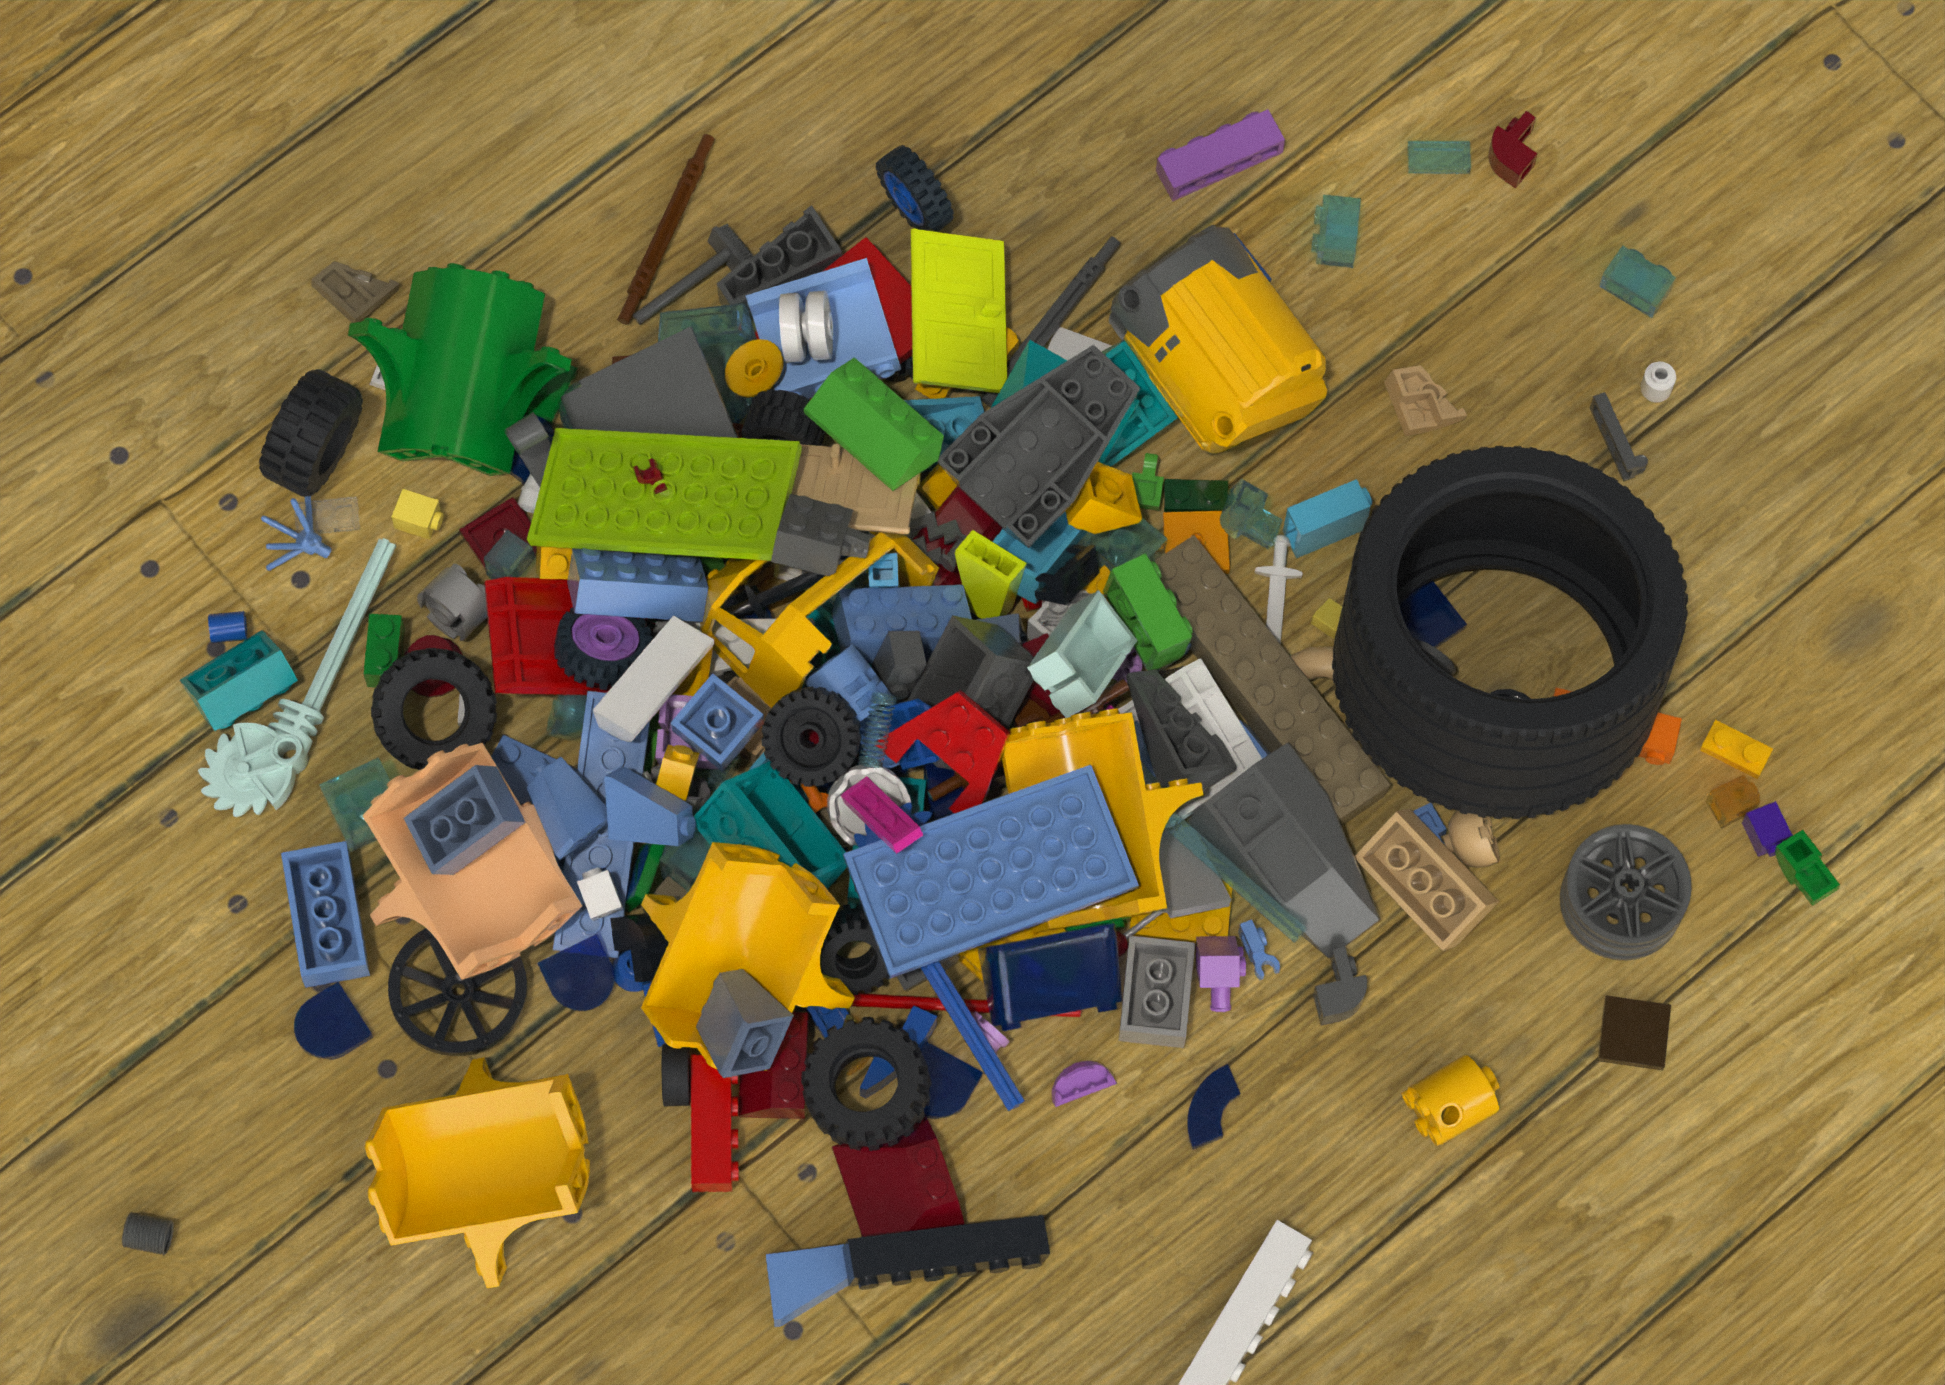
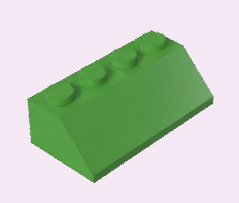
[804,357,944,491]

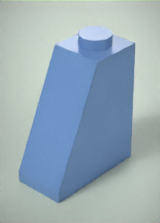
[527,757,607,860]
[605,767,696,847]
[766,1244,848,1327]

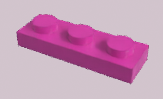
[841,776,923,854]

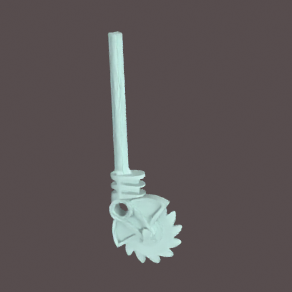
[198,538,396,817]

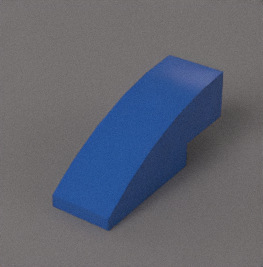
[860,1006,937,1098]

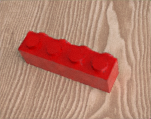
[691,1055,739,1192]

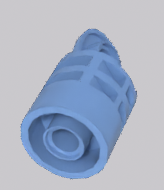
[804,643,900,768]

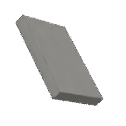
[1159,826,1231,918]

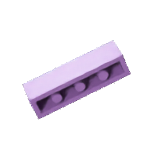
[1156,109,1285,202]

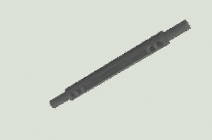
[982,236,1120,407]

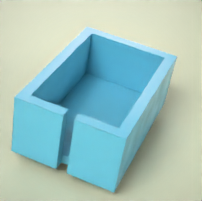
[992,512,1087,604]

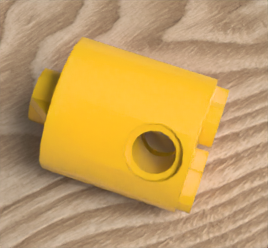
[1401,1055,1499,1146]

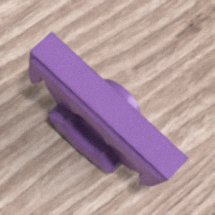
[1052,1061,1117,1107]

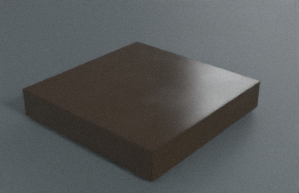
[1598,996,1671,1071]

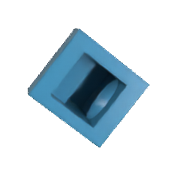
[869,553,899,588]

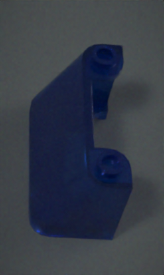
[977,923,1122,1031]

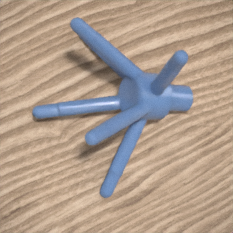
[261,496,331,571]

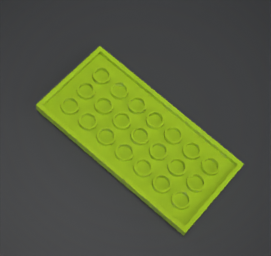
[527,428,802,561]

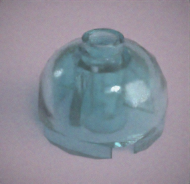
[546,695,587,741]

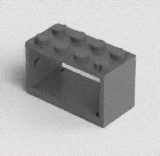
[907,615,1034,770]

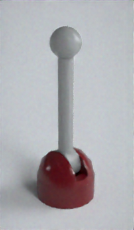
[1100,909,1167,960]

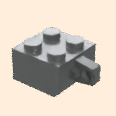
[771,494,871,576]

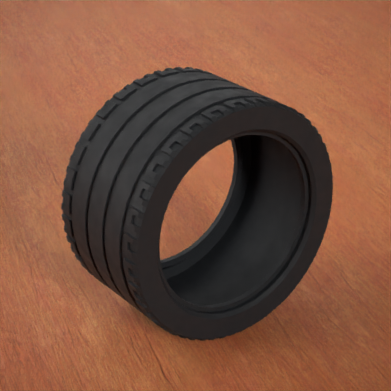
[1332,446,1688,819]

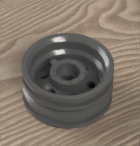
[1560,824,1692,961]

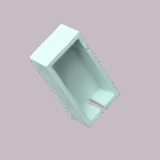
[1027,590,1137,718]

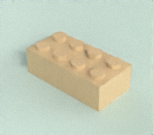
[1354,808,1499,951]

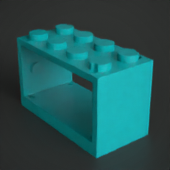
[694,761,847,889]

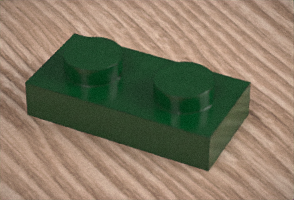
[1164,479,1228,513]

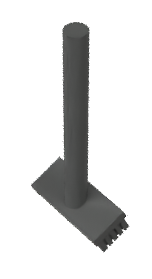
[633,224,753,325]

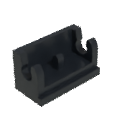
[1034,544,1100,605]

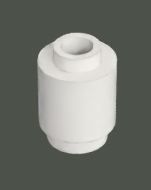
[1640,362,1676,402]

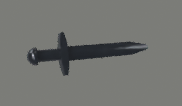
[721,558,847,619]

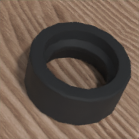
[661,1043,691,1106]

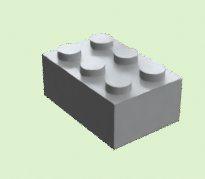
[1118,936,1195,1048]

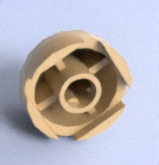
[1444,810,1500,868]

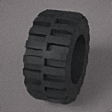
[259,369,363,497]
[371,648,497,770]
[801,1017,931,1151]

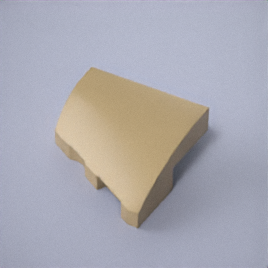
[1384,365,1467,436]

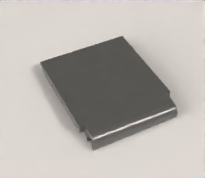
[561,326,738,438]

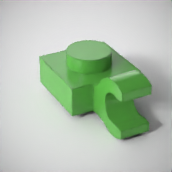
[1132,453,1164,511]

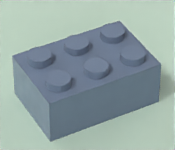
[403,765,526,875]

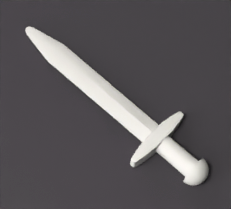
[1255,535,1303,644]

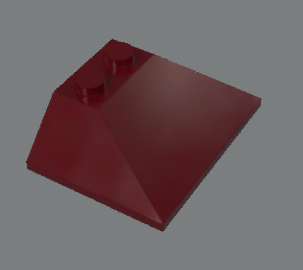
[832,1116,965,1237]

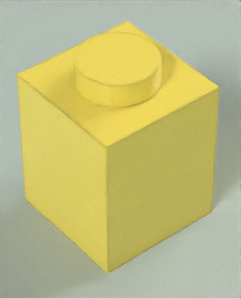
[391,489,444,540]

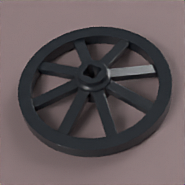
[388,928,528,1056]

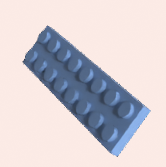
[553,691,651,958]

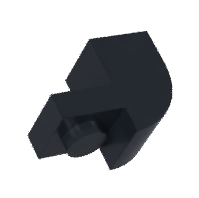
[610,913,669,982]

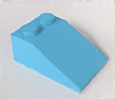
[904,396,984,473]

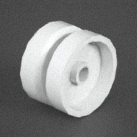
[779,291,833,363]

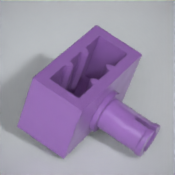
[1196,936,1246,1012]

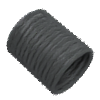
[122,1212,174,1256]

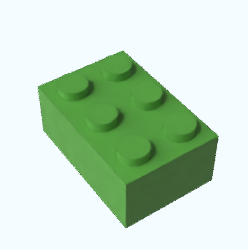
[1103,553,1193,670]

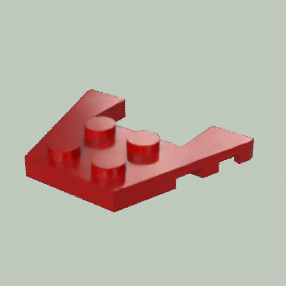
[874,690,1011,814]

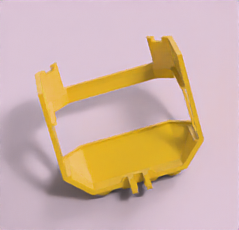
[700,531,939,708]

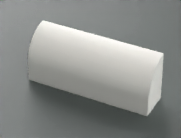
[593,616,714,742]

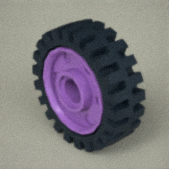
[554,607,653,690]

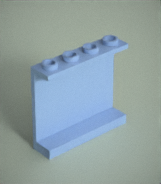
[746,258,901,399]

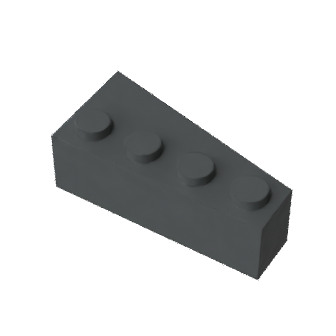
[716,205,842,326]

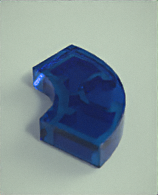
[1187,1064,1241,1150]

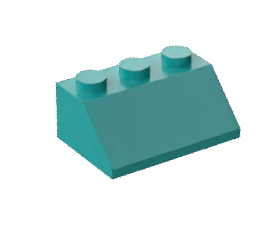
[180,630,298,731]

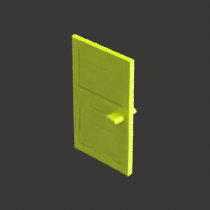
[911,228,1007,393]

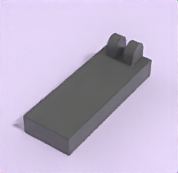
[1590,392,1648,482]

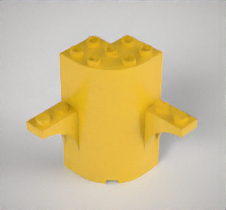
[1002,708,1204,933]
[641,842,855,1069]
[365,1057,590,1288]

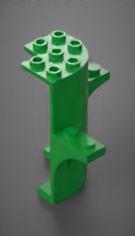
[348,263,572,476]

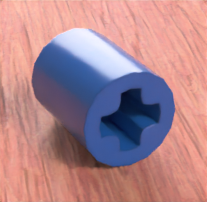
[208,611,247,643]

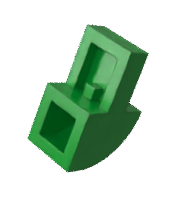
[1775,829,1840,906]

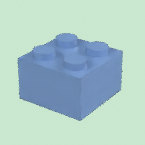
[670,673,765,772]

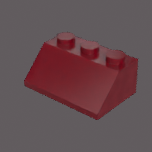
[913,486,1002,586]
[739,1012,808,1119]

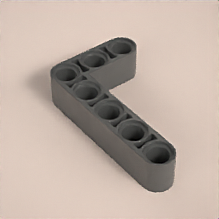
[504,412,551,487]

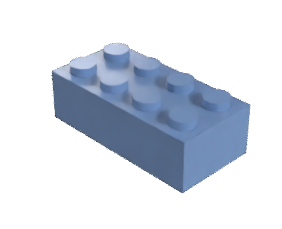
[567,548,708,622]
[831,585,972,663]
[281,841,370,988]

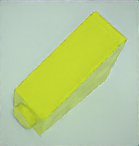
[955,530,1027,619]

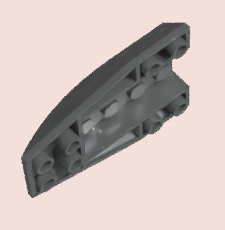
[937,345,1140,548]
[1188,742,1381,958]

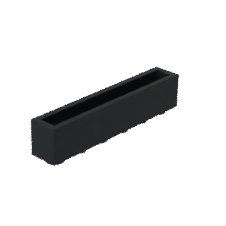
[842,1215,1050,1290]

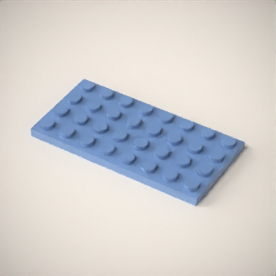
[843,765,1139,978]

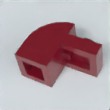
[1488,111,1538,189]

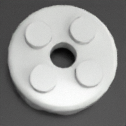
[827,764,911,846]

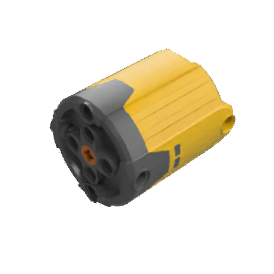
[1109,225,1327,454]

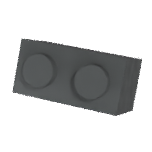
[872,631,926,700]

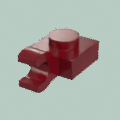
[633,458,668,494]

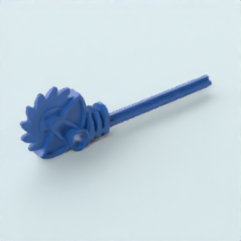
[854,802,1025,1111]

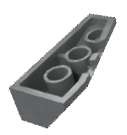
[1126,670,1236,790]

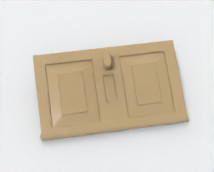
[792,444,919,534]

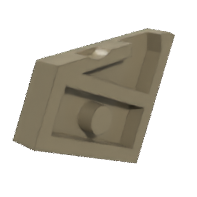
[311,261,399,323]

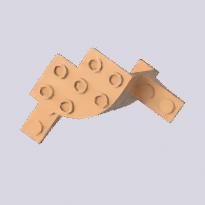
[363,743,582,980]

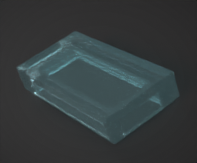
[1407,141,1471,174]

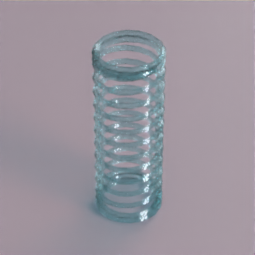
[858,692,897,768]

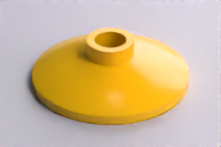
[725,339,784,397]

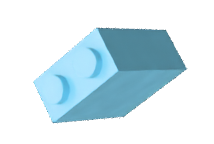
[1283,479,1372,559]

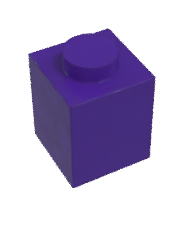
[1742,801,1793,857]

